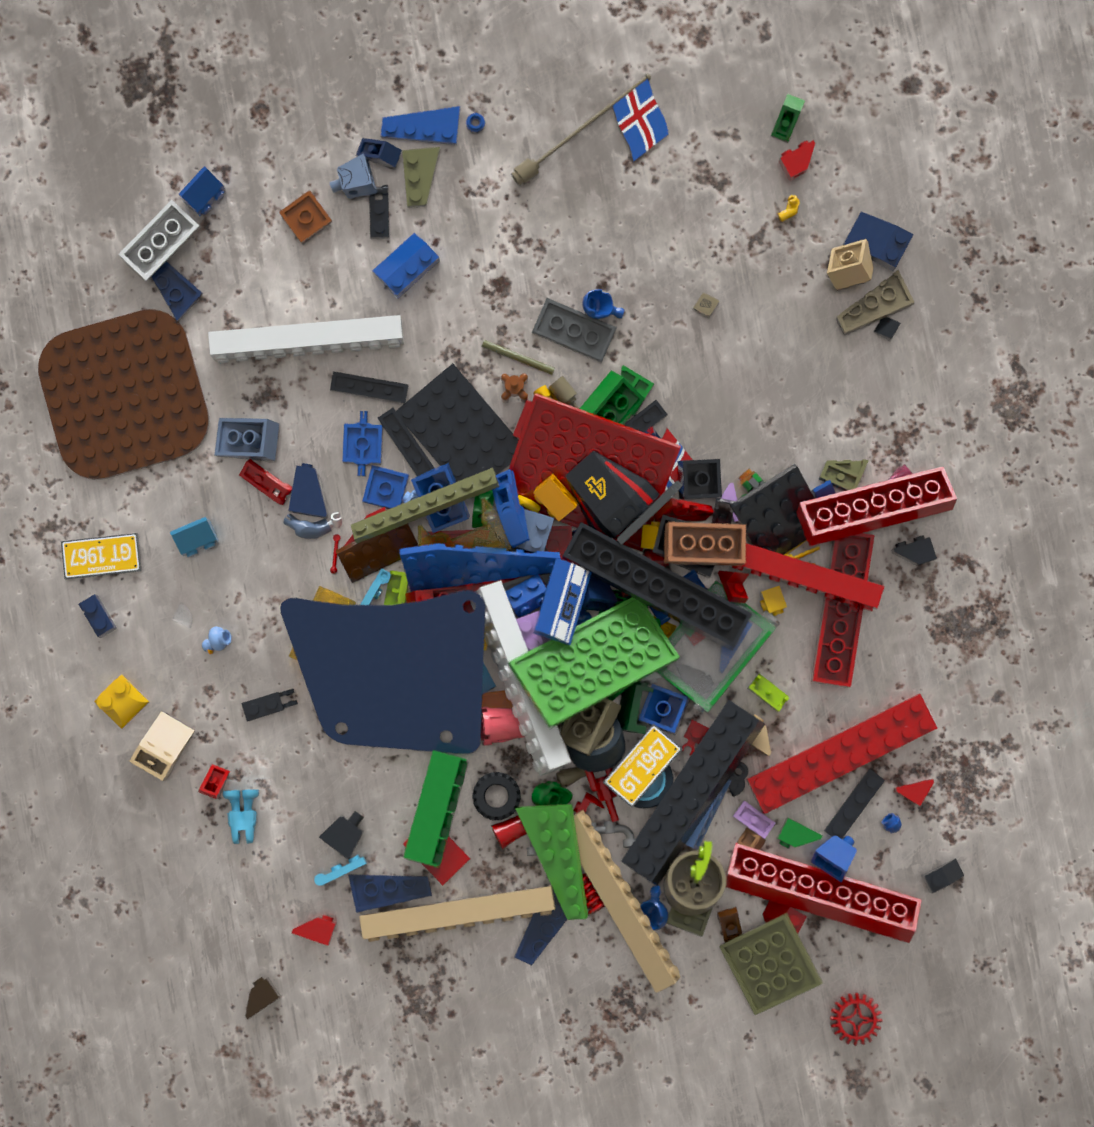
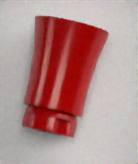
[491,815,527,849]

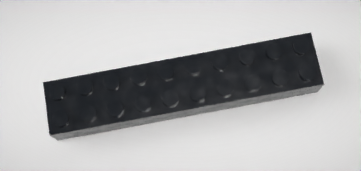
[562,522,752,651]
[621,700,765,885]

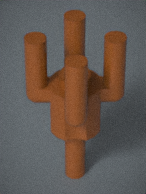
[501,373,528,403]

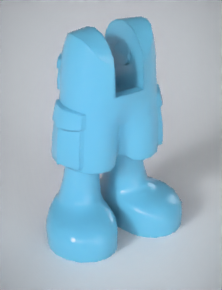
[223,789,259,844]

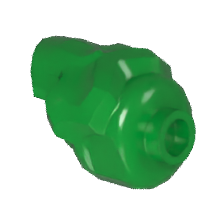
[532,781,573,806]

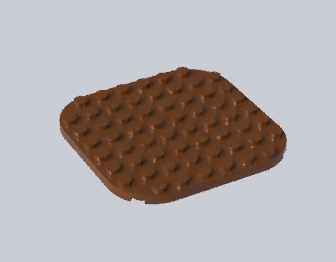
[38,309,209,480]

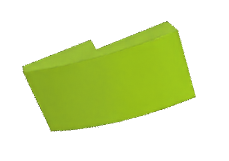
[690,841,712,883]

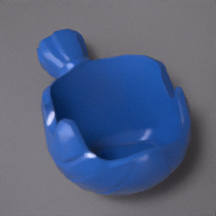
[582,289,625,319]
[640,885,669,930]

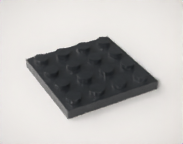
[730,464,815,555]

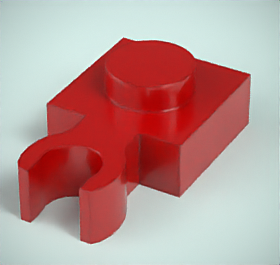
[682,720,709,755]

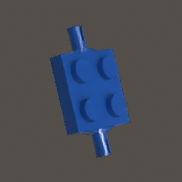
[342,411,383,476]

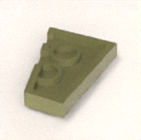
[402,147,440,208]

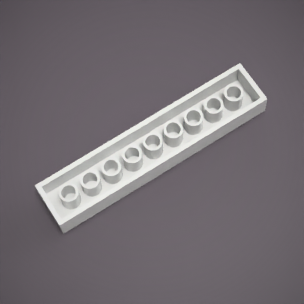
[208,315,404,363]
[471,581,571,776]

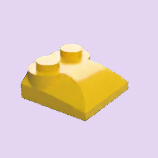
[94,674,149,729]

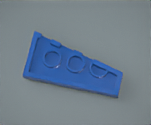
[381,106,460,145]

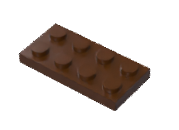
[335,523,419,583]

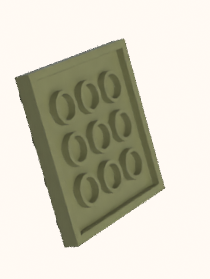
[719,913,823,1015]

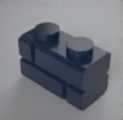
[78,594,117,638]

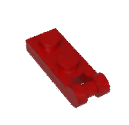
[239,459,292,505]

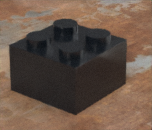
[677,459,722,499]

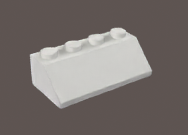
[119,200,200,281]

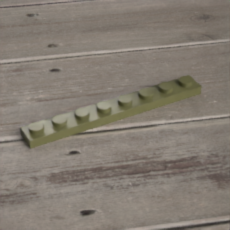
[351,468,500,543]

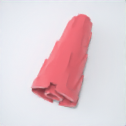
[481,707,525,746]

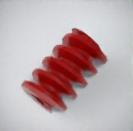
[582,872,605,915]

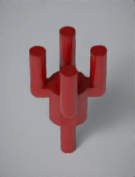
[585,768,619,822]

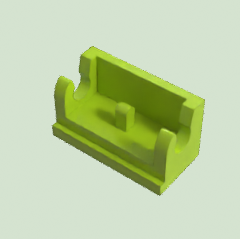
[384,570,409,605]
[747,673,789,712]

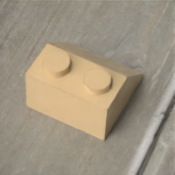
[827,239,873,290]

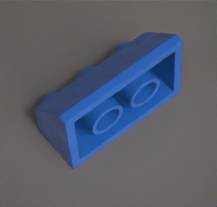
[372,233,440,299]
[411,463,470,533]

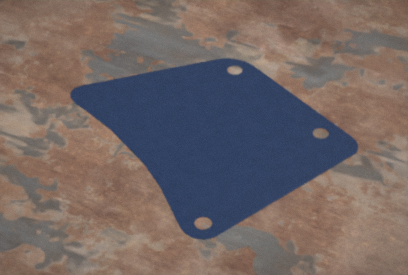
[280,590,485,754]

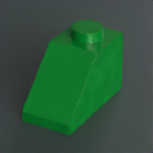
[771,94,805,142]
[777,818,822,849]

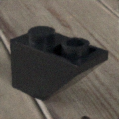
[891,535,937,566]

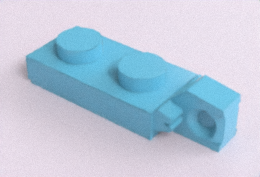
[360,568,392,605]

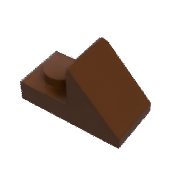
[717,907,742,942]

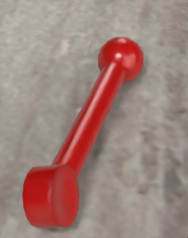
[330,534,341,574]

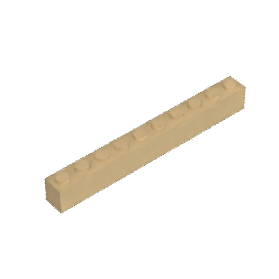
[574,810,680,993]
[359,886,556,942]

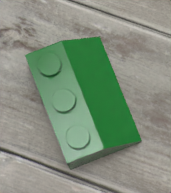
[579,370,645,425]

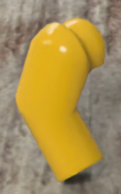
[778,195,800,222]
[518,495,541,513]

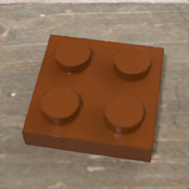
[279,190,332,244]

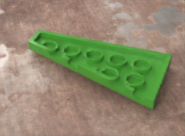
[516,804,588,920]

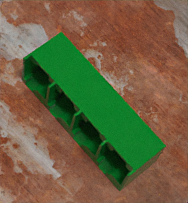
[403,750,469,868]

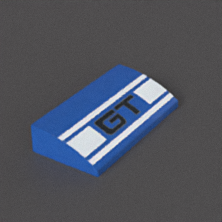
[533,558,591,645]

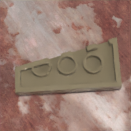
[837,270,914,335]

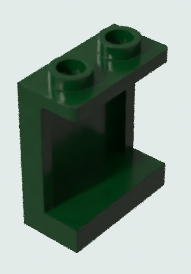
[617,681,654,734]

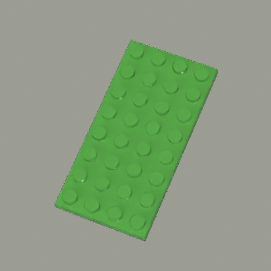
[508,597,680,729]

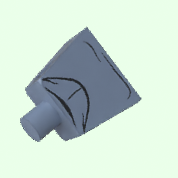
[330,154,377,199]

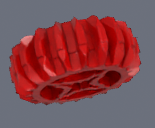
[830,993,883,1046]

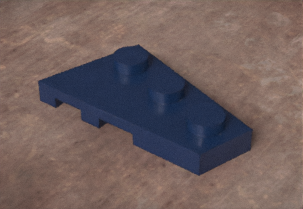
[151,261,203,322]

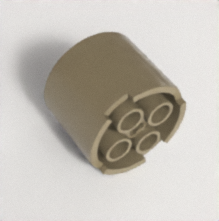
[663,851,726,916]

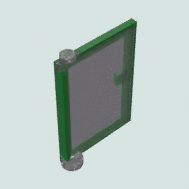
[656,581,780,713]

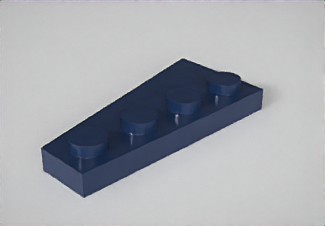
[348,874,432,913]
[514,890,567,965]

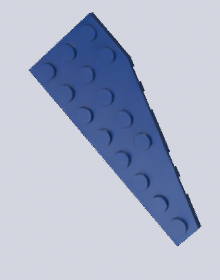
[400,544,561,592]

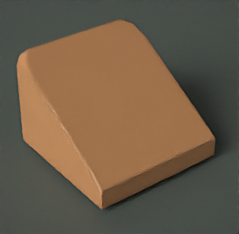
[737,828,766,850]

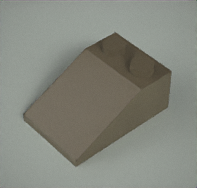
[560,698,621,755]

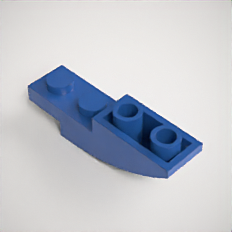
[493,469,529,548]

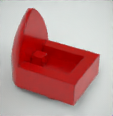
[573,792,605,813]

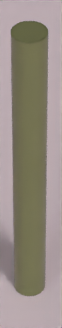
[482,340,555,375]

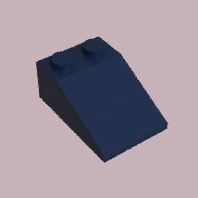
[843,211,914,271]

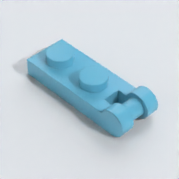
[314,855,367,886]

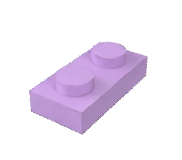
[733,801,776,839]

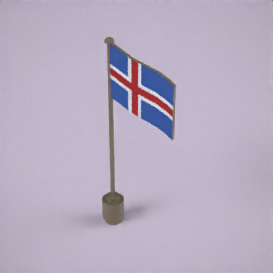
[511,74,669,185]

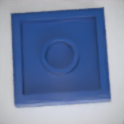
[362,465,409,509]

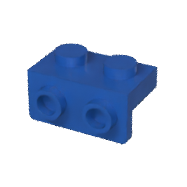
[505,574,546,618]

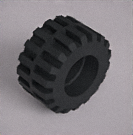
[472,772,521,820]

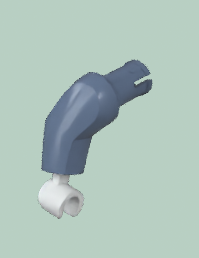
[283,512,342,539]

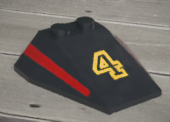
[565,450,660,539]

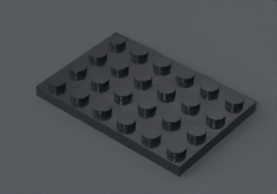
[396,363,519,500]

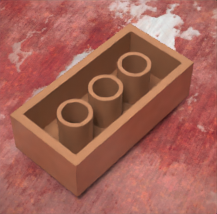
[664,522,746,566]

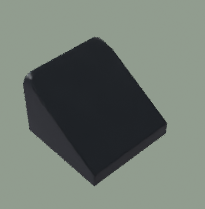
[874,317,901,341]

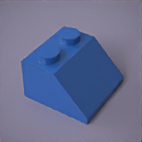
[179,166,225,216]
[638,684,690,735]

